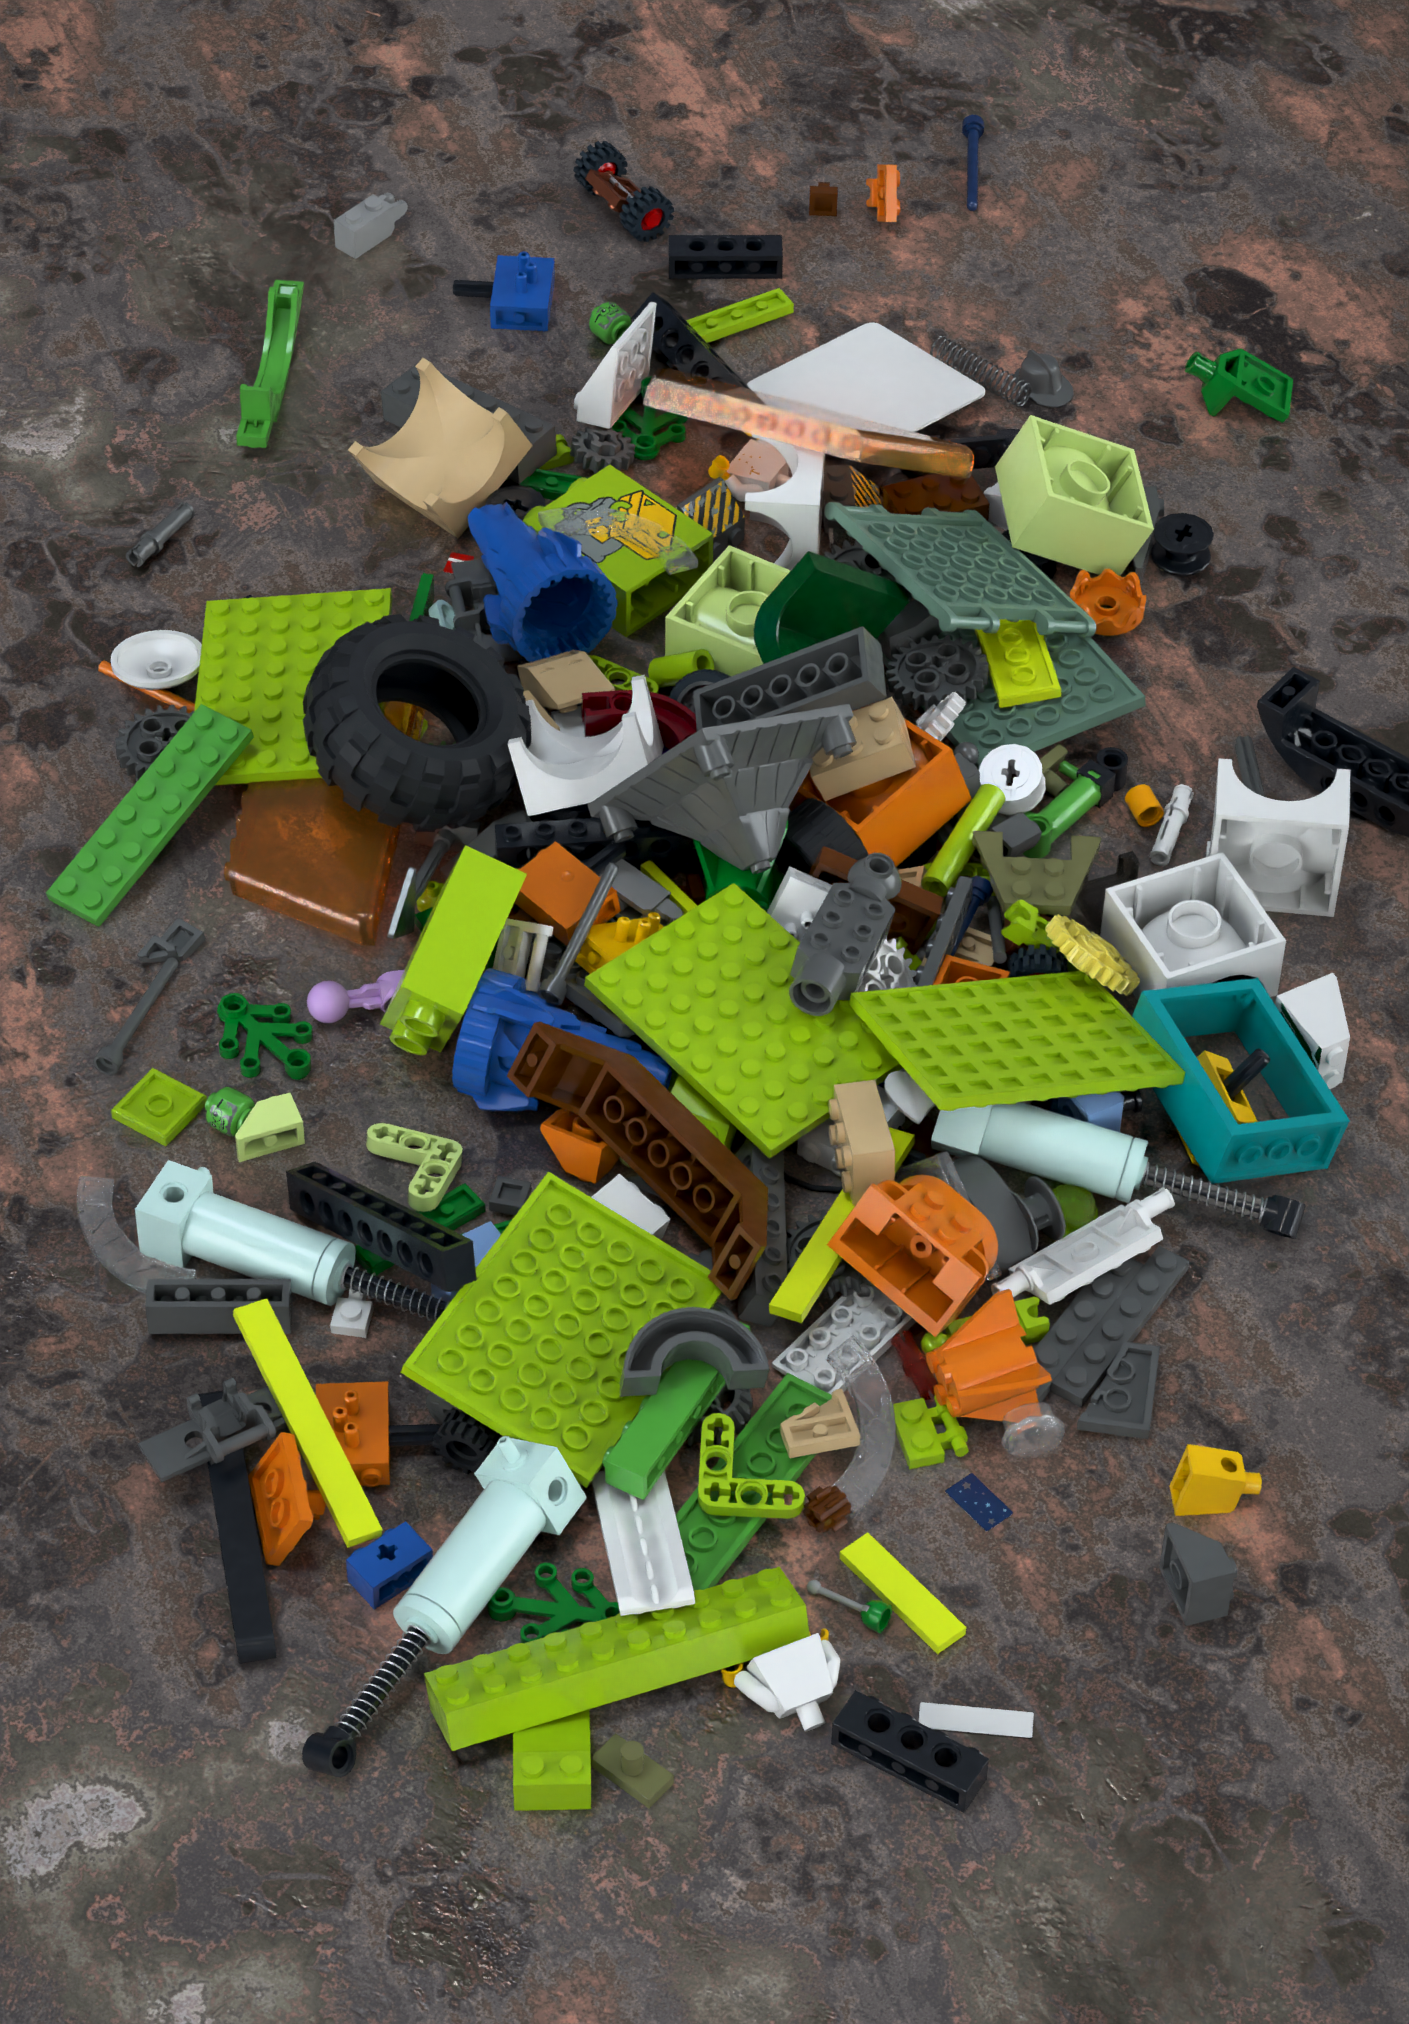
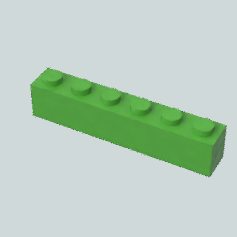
[602,1321,750,1500]

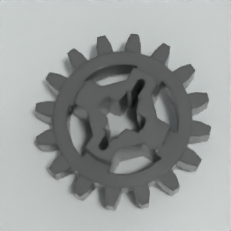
[570,426,635,473]

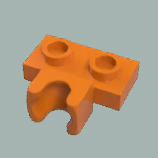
[866,164,900,222]

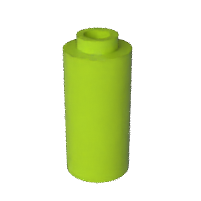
[648,649,714,688]

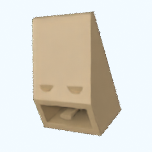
[517,650,615,713]

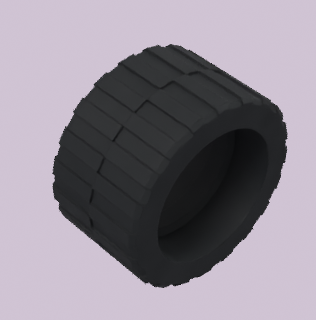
[775,798,868,875]

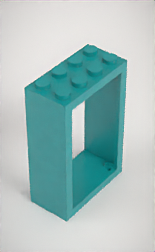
[1132,978,1350,1184]

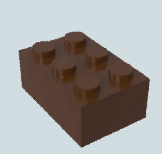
[882,466,990,521]

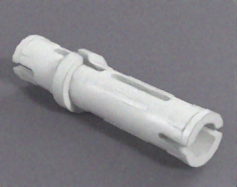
[1149,784,1194,866]

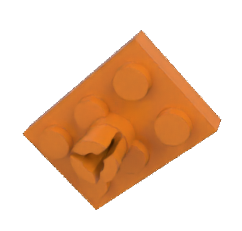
[248,1432,326,1566]

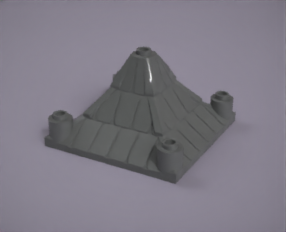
[587,704,857,874]

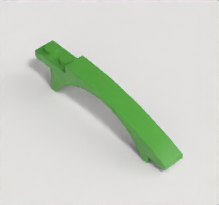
[236,280,304,448]

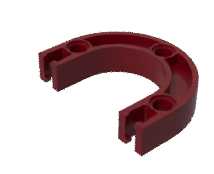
[581,690,697,750]

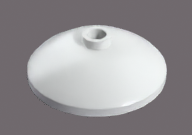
[111,630,202,690]

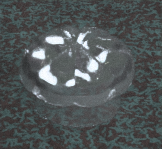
[1002,1402,1065,1459]

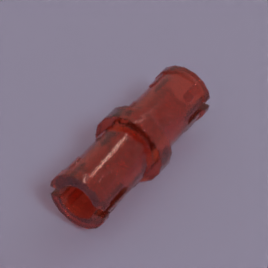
[891,1331,938,1400]

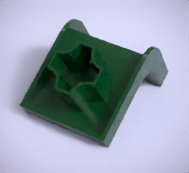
[754,551,909,702]

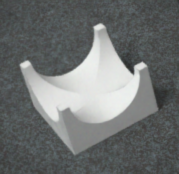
[745,420,826,570]
[508,675,664,816]
[1206,758,1350,917]

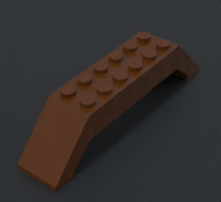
[507,1022,768,1300]

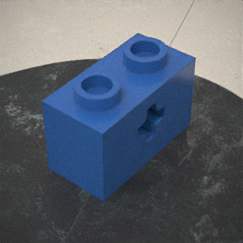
[346,1521,433,1610]

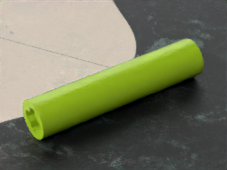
[921,784,1006,897]

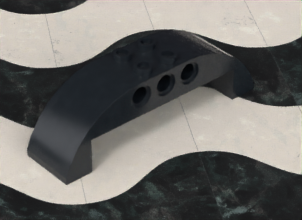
[1257,667,1409,837]

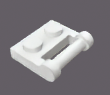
[493,919,554,992]

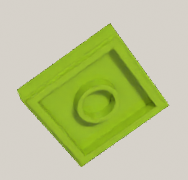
[111,1068,207,1146]

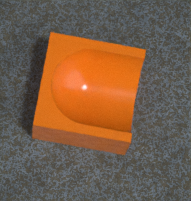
[789,703,972,867]

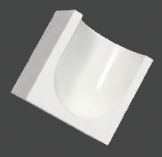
[1100,852,1286,1000]

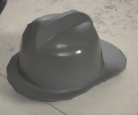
[1014,349,1073,408]

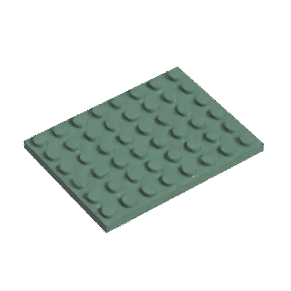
[882,629,1146,771]

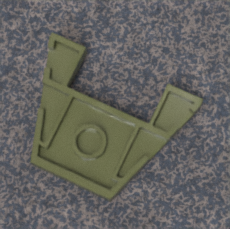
[972,831,1101,916]

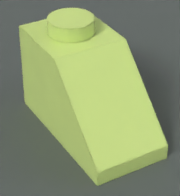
[235,1093,305,1162]

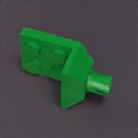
[1185,348,1293,423]

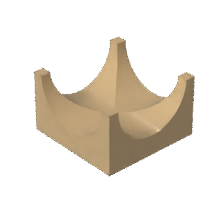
[348,358,533,538]

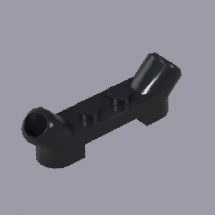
[898,429,1020,479]

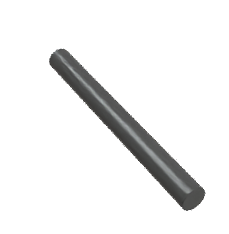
[987,896,1007,964]

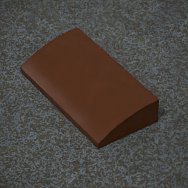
[808,846,944,955]

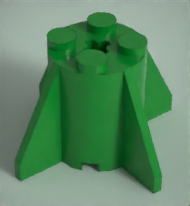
[693,820,788,912]

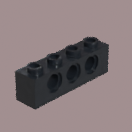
[668,235,783,279]
[831,1690,989,1813]

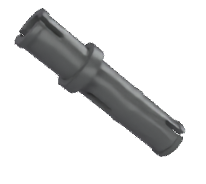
[126,502,195,567]

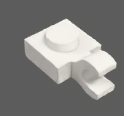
[330,1289,373,1338]

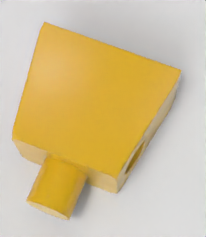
[1169,1444,1262,1516]

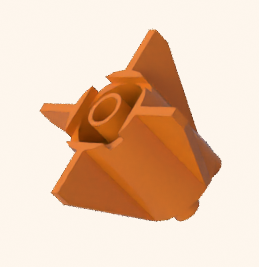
[926,1289,1052,1425]

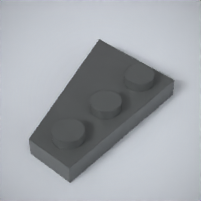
[1077,1341,1160,1439]

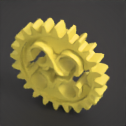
[1045,914,1140,996]

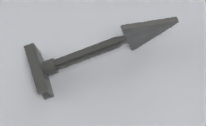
[387,821,481,939]

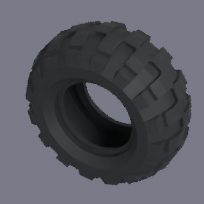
[303,614,531,832]

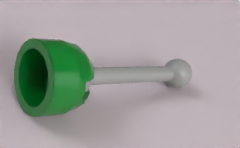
[807,1580,892,1633]

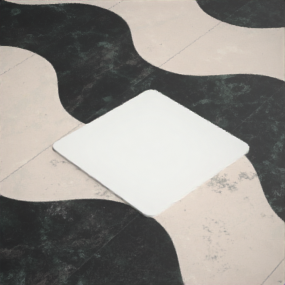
[747,323,985,458]

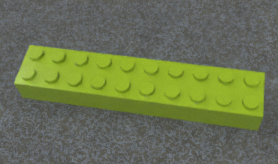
[424,1567,810,1751]

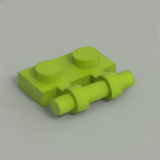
[888,1396,969,1470]

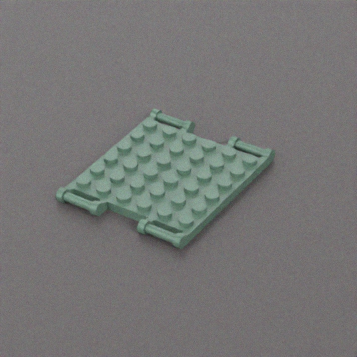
[825,502,1096,637]

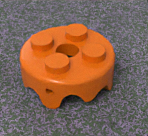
[1069,569,1146,636]

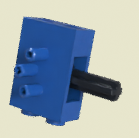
[453,251,555,331]

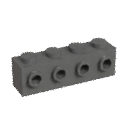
[145,1279,293,1334]

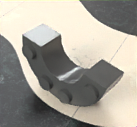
[947,753,1042,863]
[926,1155,1033,1281]
[620,1307,770,1397]

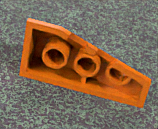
[540,1109,620,1184]

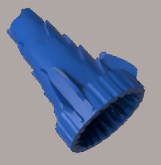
[467,502,618,662]
[452,968,672,1111]

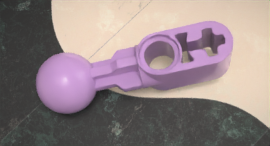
[307,970,404,1023]

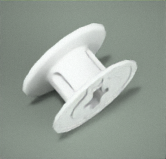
[979,744,1046,816]

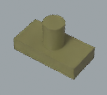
[1040,743,1069,798]
[591,1733,674,1808]

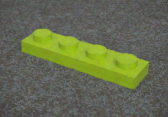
[686,288,794,343]

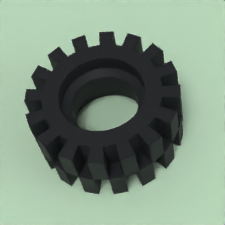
[432,1410,503,1476]

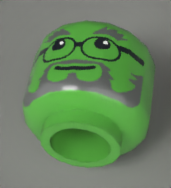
[589,302,632,344]
[205,1087,255,1137]

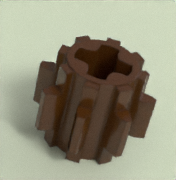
[803,1486,852,1533]

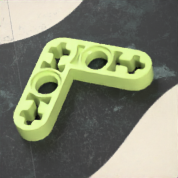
[366,1123,463,1212]

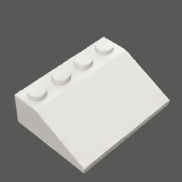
[574,302,656,429]

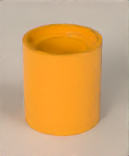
[1125,784,1164,827]

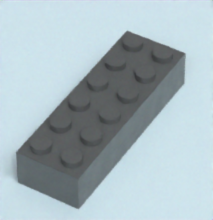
[381,362,557,484]
[694,626,887,731]

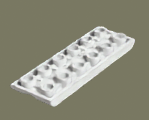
[772,1283,916,1395]
[591,1470,695,1616]

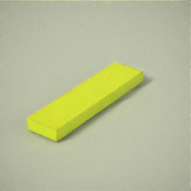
[839,1532,966,1654]

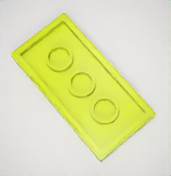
[975,619,1061,708]

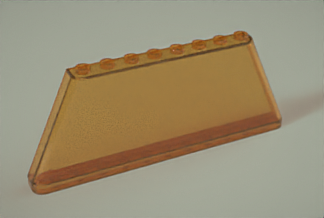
[643,368,974,478]
[224,701,426,946]

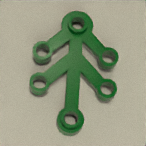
[611,376,688,460]
[217,993,313,1080]
[487,1562,620,1643]

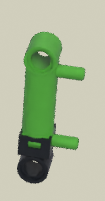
[1013,747,1128,858]

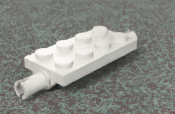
[991,1187,1175,1305]

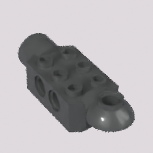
[789,853,902,1016]

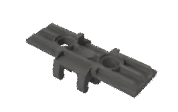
[445,559,519,662]
[138,1377,287,1482]

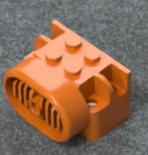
[827,1175,998,1337]

